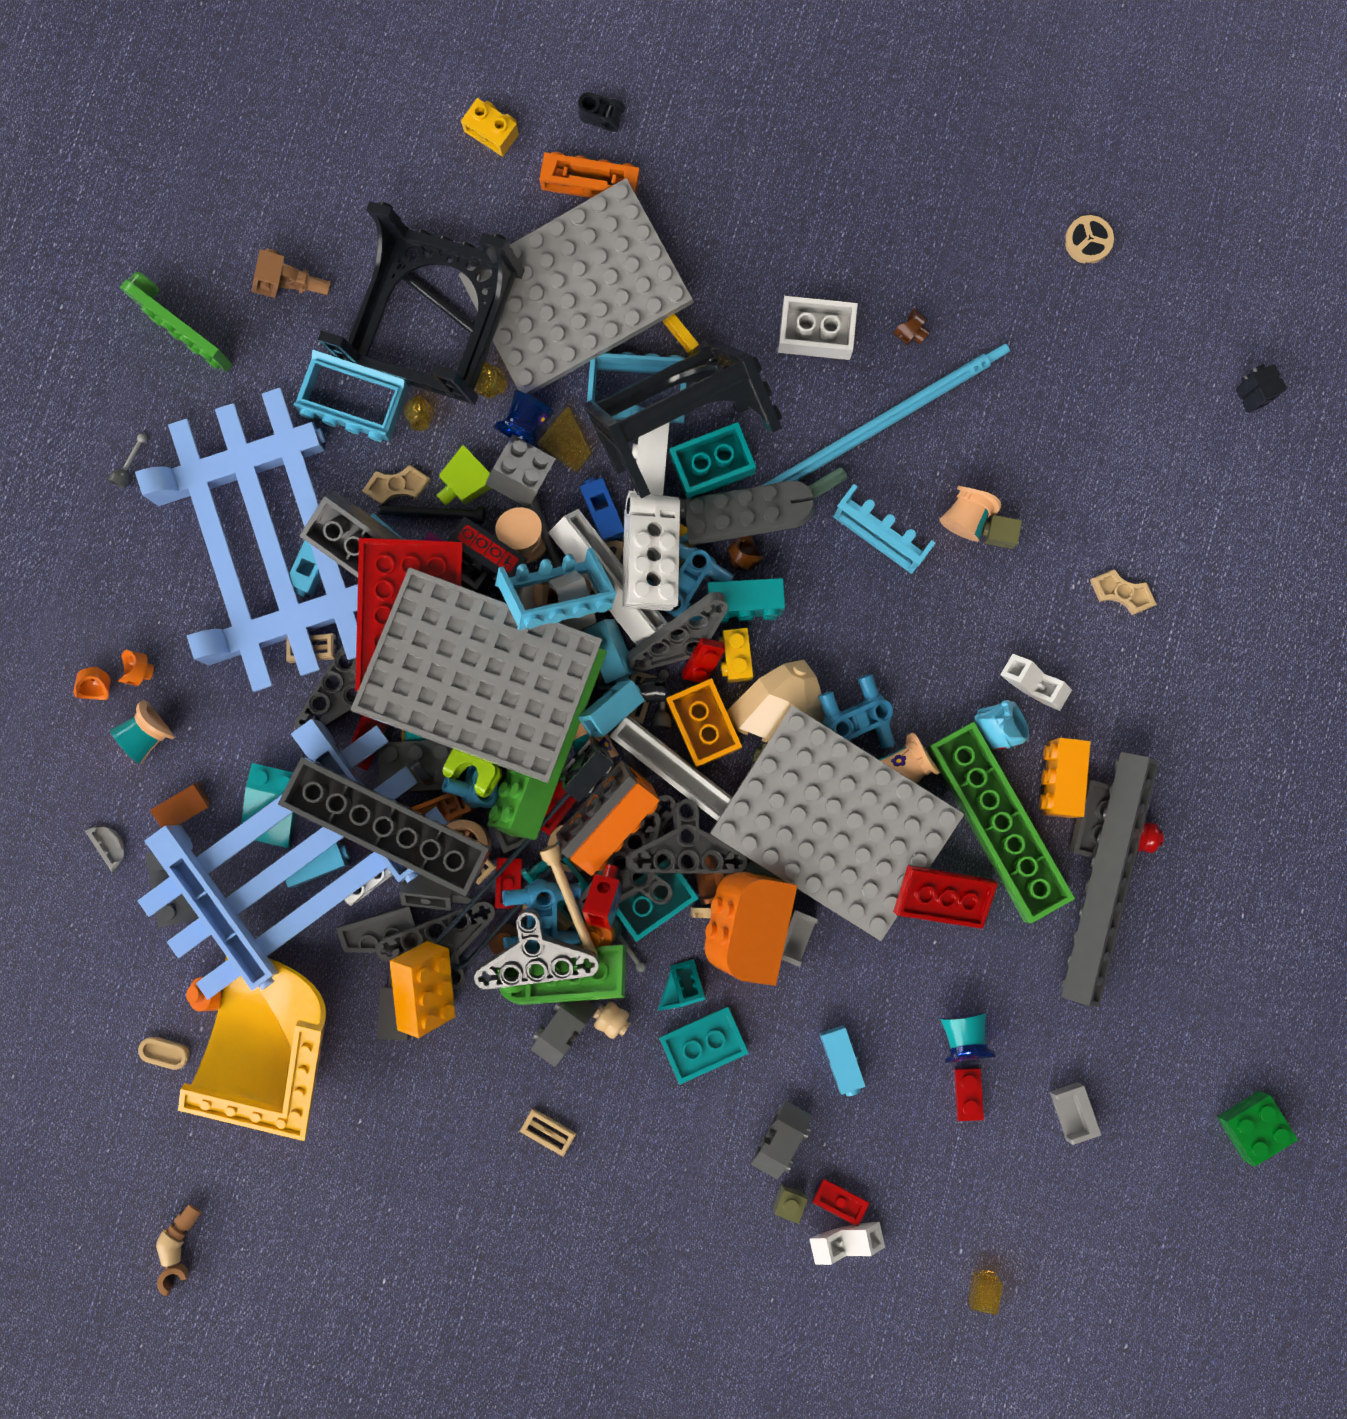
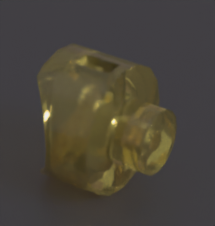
[475,362,507,399]

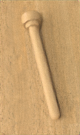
[540,844,597,954]

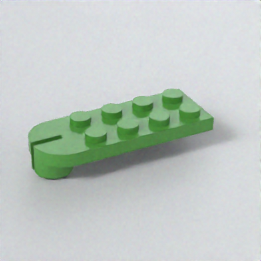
[120,272,233,372]
[496,945,626,1005]

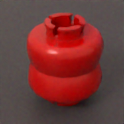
[1137,822,1164,853]

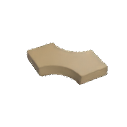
[362,465,431,505]
[1090,569,1157,615]

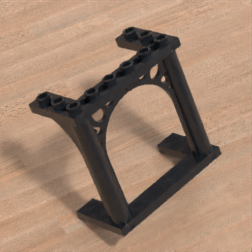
[317,201,525,405]
[583,339,782,499]

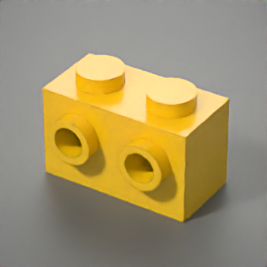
[461,98,519,157]
[718,628,753,683]

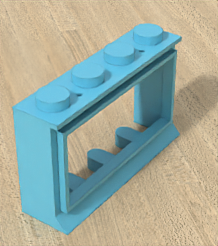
[293,350,409,442]
[587,351,687,424]
[833,484,935,574]
[495,548,616,630]

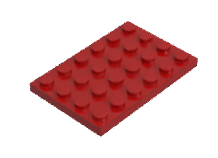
[355,538,463,691]

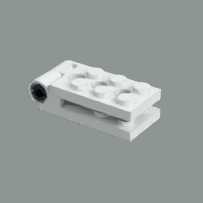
[622,493,680,611]

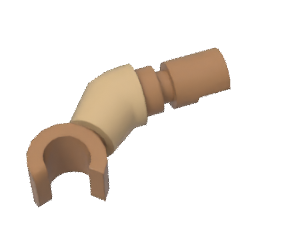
[156,1204,202,1296]

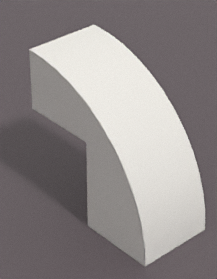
[1000,654,1072,711]
[810,1222,885,1265]

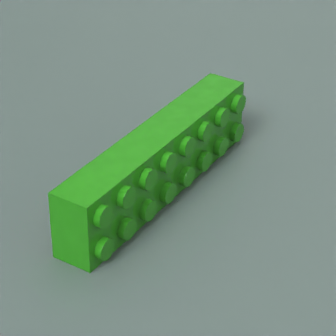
[487,648,607,840]
[926,722,1075,924]

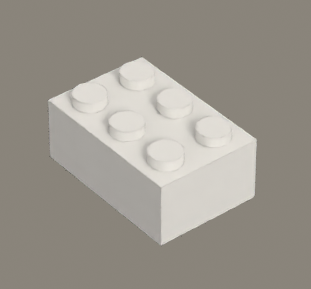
[778,296,858,360]

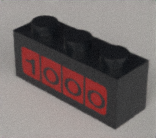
[447,517,527,584]

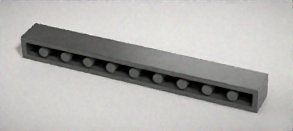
[1062,752,1159,1007]

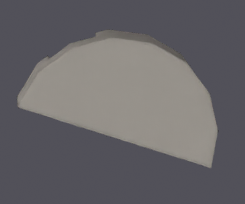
[85,827,126,872]

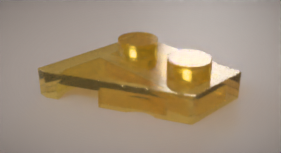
[538,406,592,474]

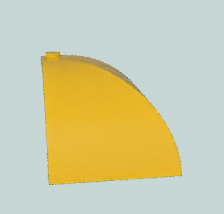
[178,956,326,1141]

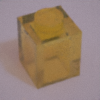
[967,1270,1003,1315]

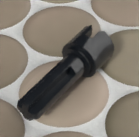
[596,677,666,703]

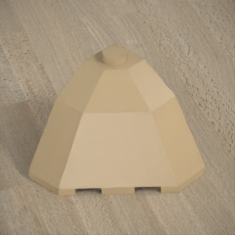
[727,659,825,743]

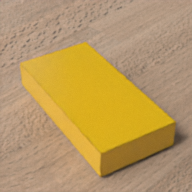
[663,314,699,356]

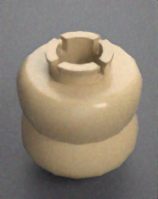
[593,1001,631,1039]

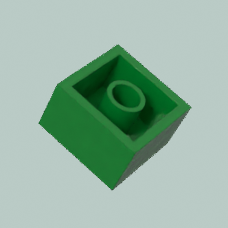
[1217,1091,1298,1167]

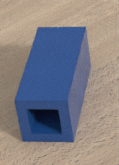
[580,477,624,543]

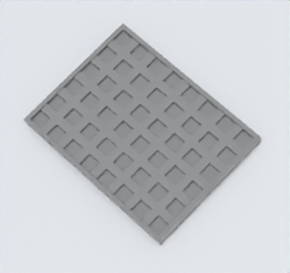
[458,178,694,399]
[351,568,602,783]
[710,705,964,941]

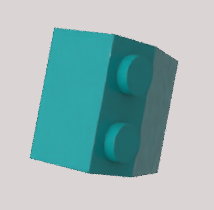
[241,763,298,848]

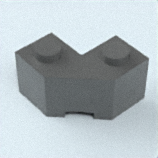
[531,1000,597,1067]
[751,1100,812,1180]

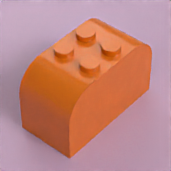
[705,871,798,986]

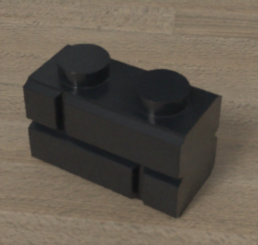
[1236,364,1287,413]

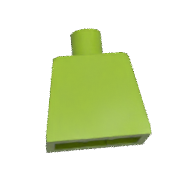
[436,445,492,506]

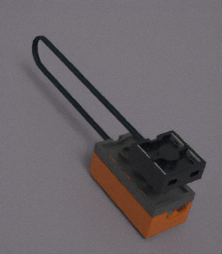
[435,736,660,971]

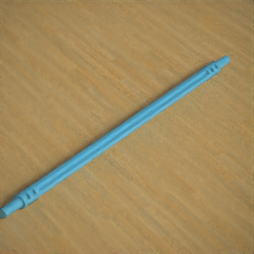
[679,344,1010,544]

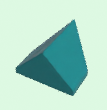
[657,959,706,1011]

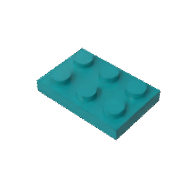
[659,1006,749,1085]

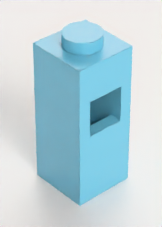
[289,541,321,597]
[584,619,637,684]
[578,680,645,737]
[285,842,351,888]
[819,1025,866,1097]

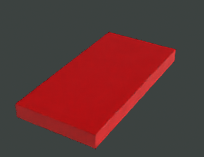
[893,865,998,929]

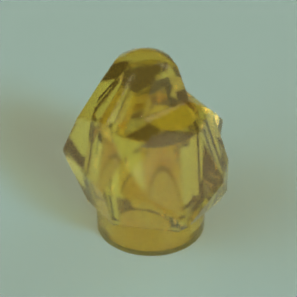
[404,396,434,431]

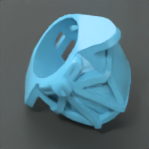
[974,700,1029,750]

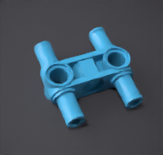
[647,541,734,621]
[818,674,896,749]
[442,765,501,809]
[502,879,581,952]

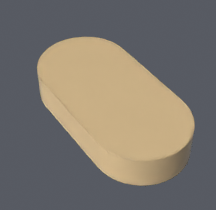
[138,1036,190,1070]

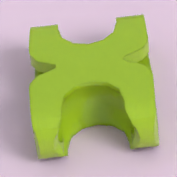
[442,749,502,798]

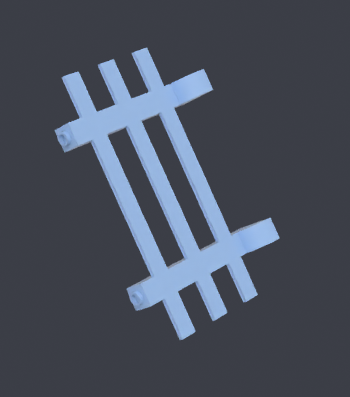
[135,388,358,692]
[137,719,448,1000]

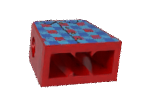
[582,865,622,930]

